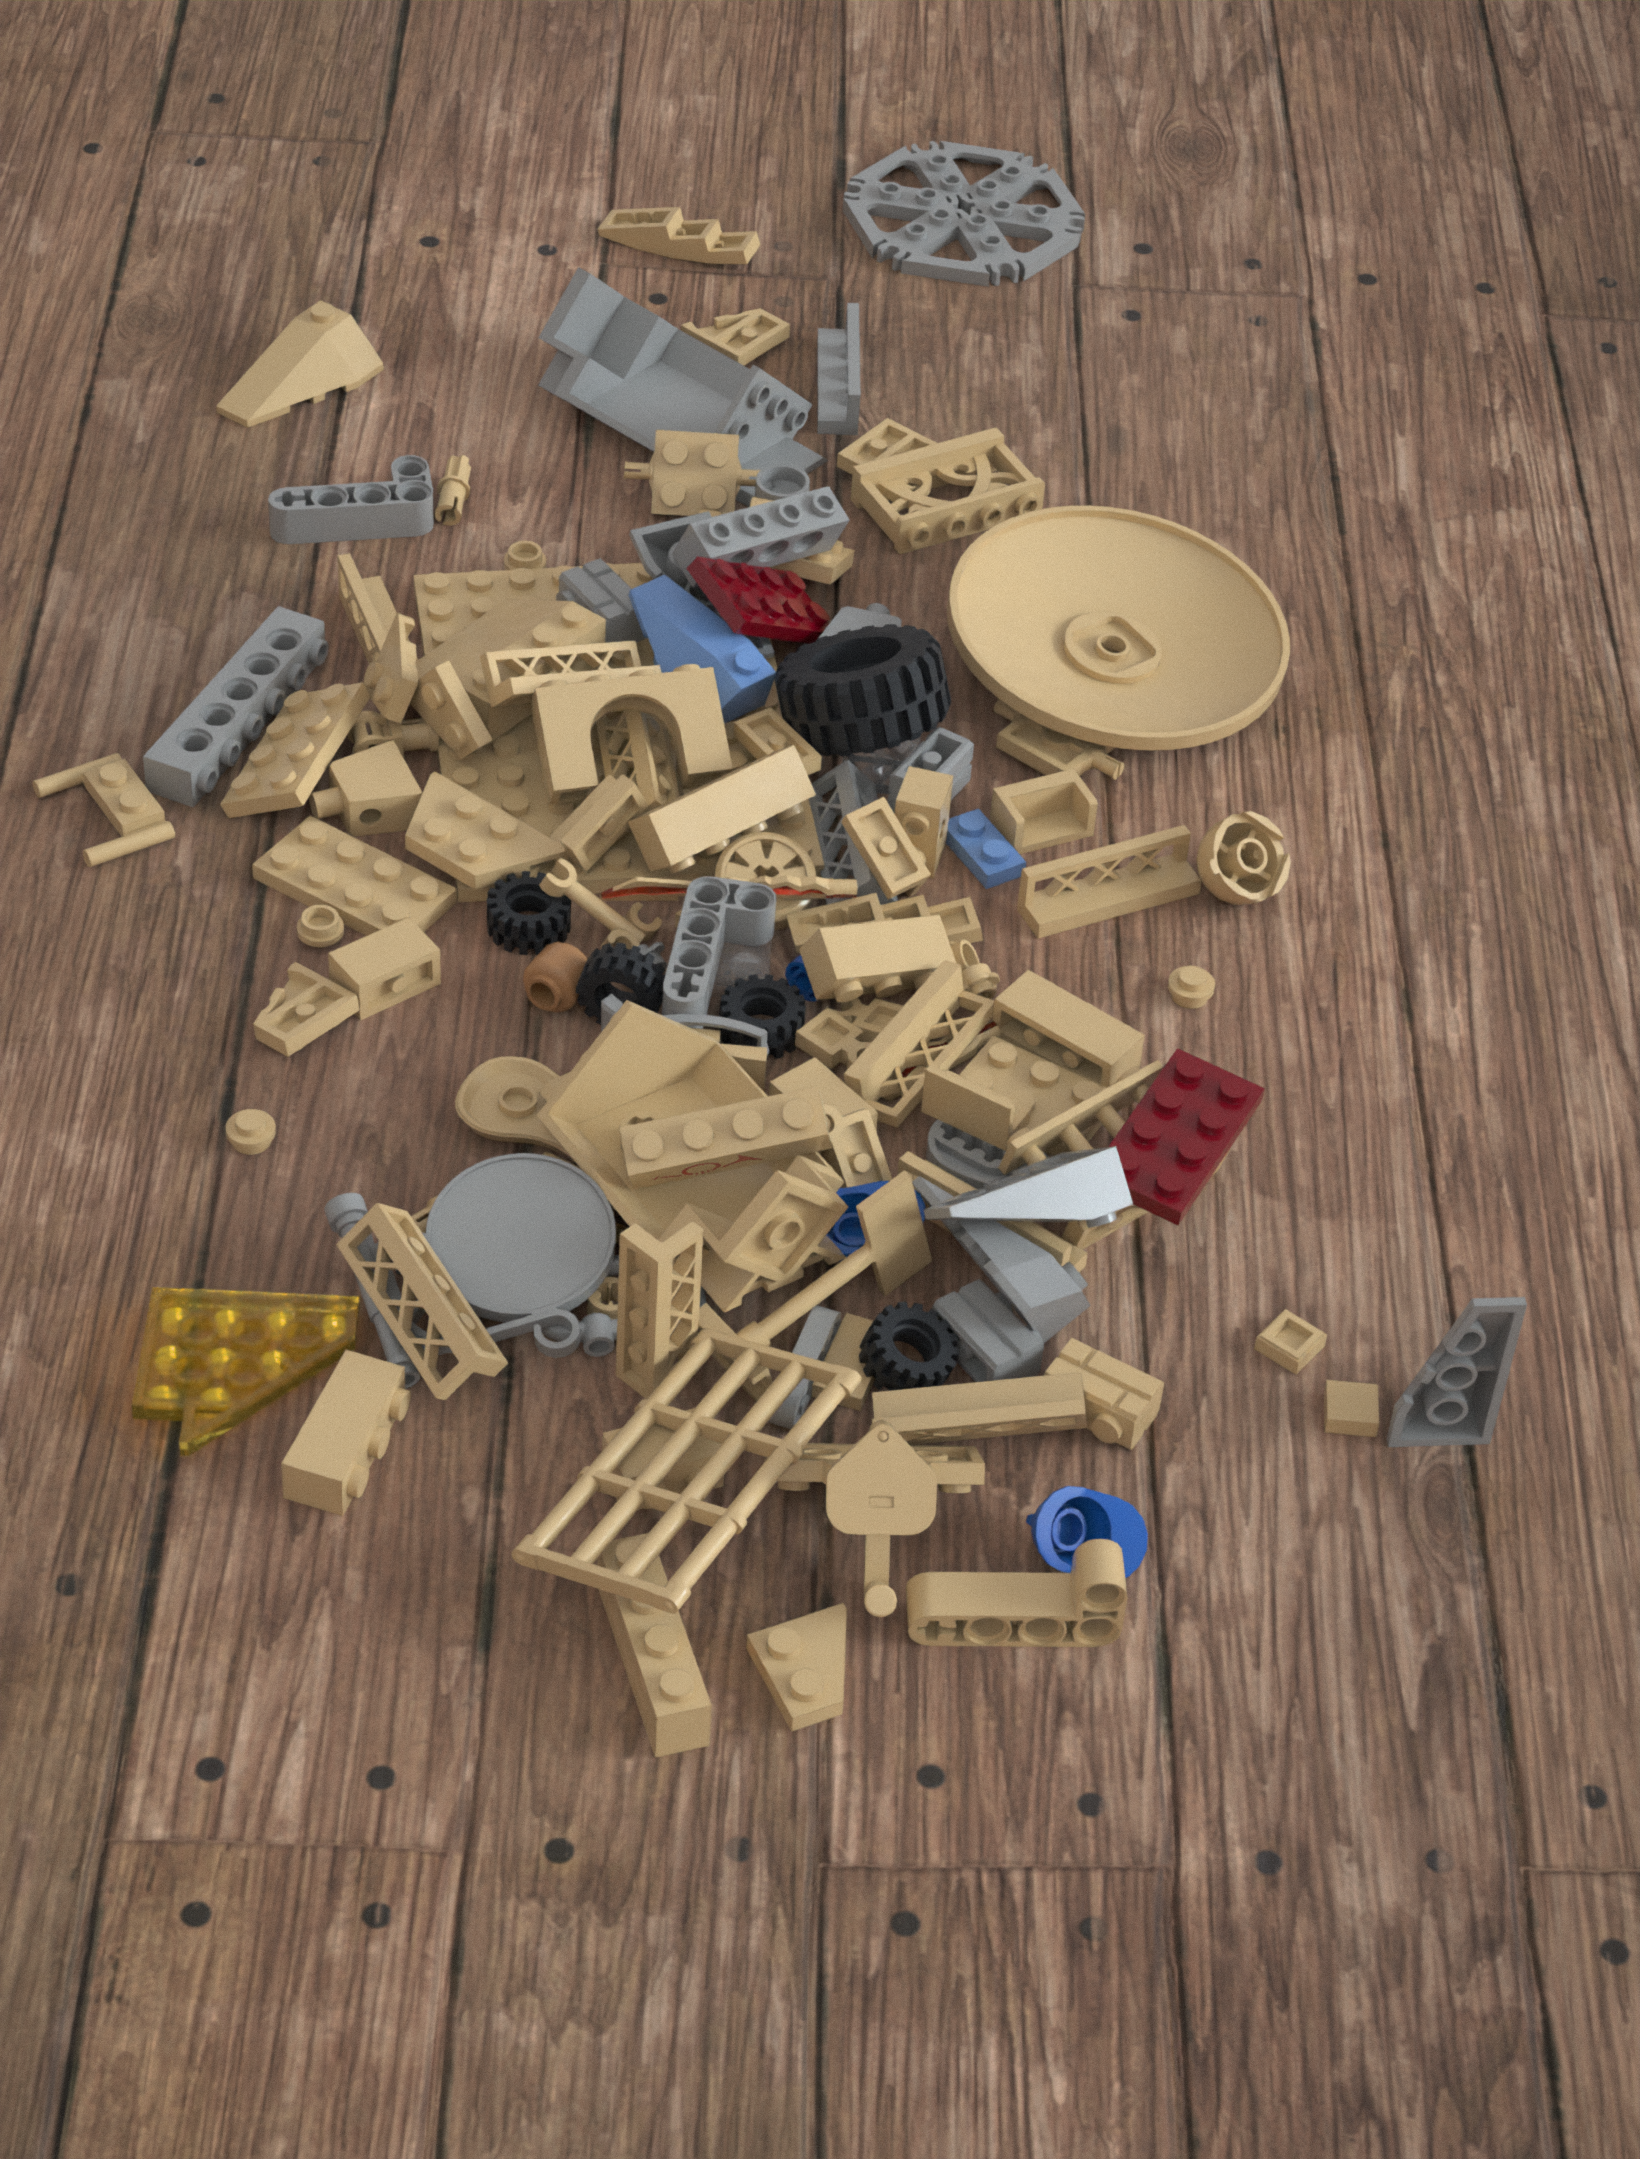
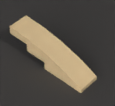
[598,207,760,264]
[786,893,983,953]

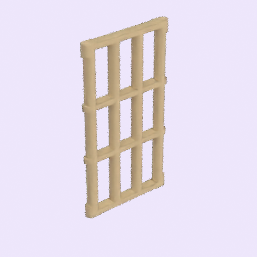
[512,1328,862,1614]

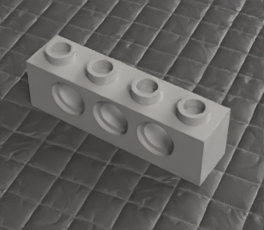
[672,486,850,588]

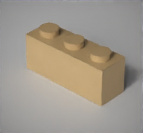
[799,915,956,1002]
[992,970,1145,1088]
[281,1350,411,1516]

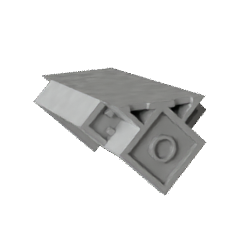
[538,267,829,507]

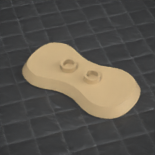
[455,1056,579,1166]

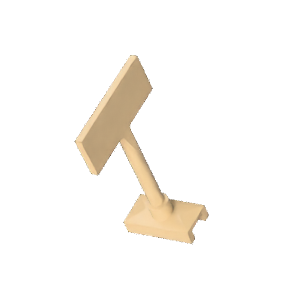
[699,1170,932,1402]

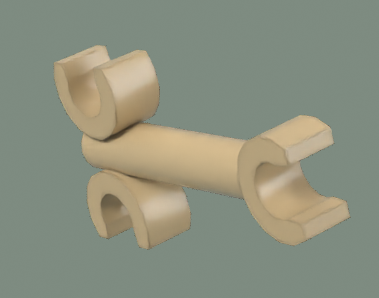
[539,858,662,950]

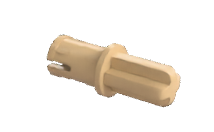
[435,455,471,526]

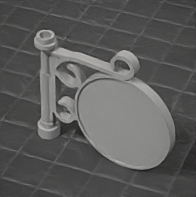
[324,1153,616,1389]

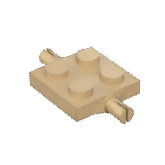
[624,430,761,516]
[994,699,1124,780]

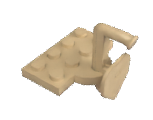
[764,1420,985,1617]

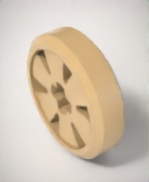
[714,832,816,930]

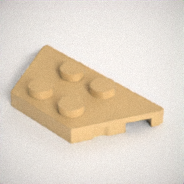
[405,771,569,890]

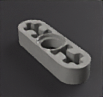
[768,1305,841,1429]

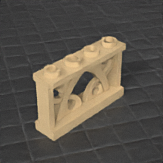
[851,427,1045,554]

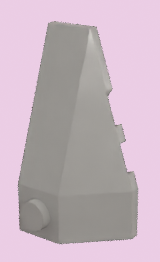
[1386,1297,1527,1447]

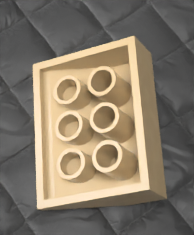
[416,599,606,745]

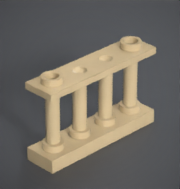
[998,1060,1230,1250]

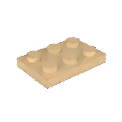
[959,1035,1107,1156]

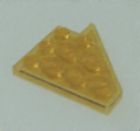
[131,1287,360,1456]

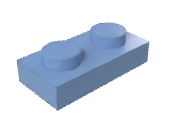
[946,808,1026,889]

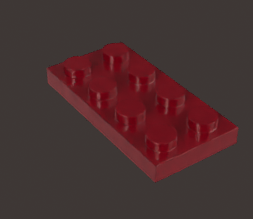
[686,556,830,644]
[1108,1048,1265,1226]

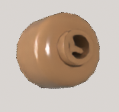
[523,942,588,1013]

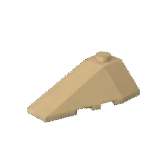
[216,300,384,428]

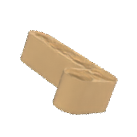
[905,1539,1128,1647]

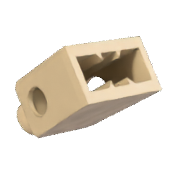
[309,740,423,836]

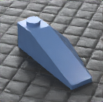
[628,575,776,724]

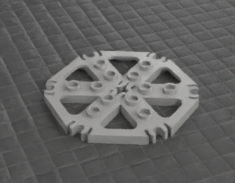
[842,141,1085,287]

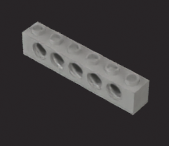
[143,606,329,807]

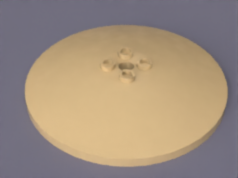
[947,505,1290,751]

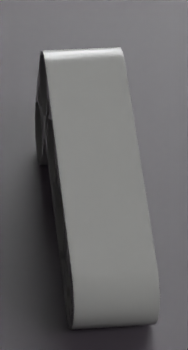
[268,455,434,544]
[662,876,776,1029]

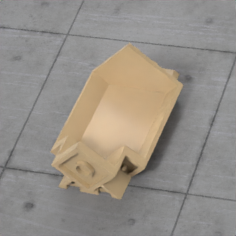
[537,1000,848,1312]

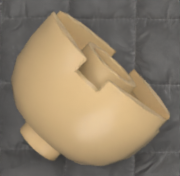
[1196,811,1291,905]

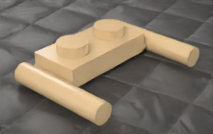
[33,753,175,867]

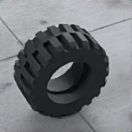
[774,624,951,756]

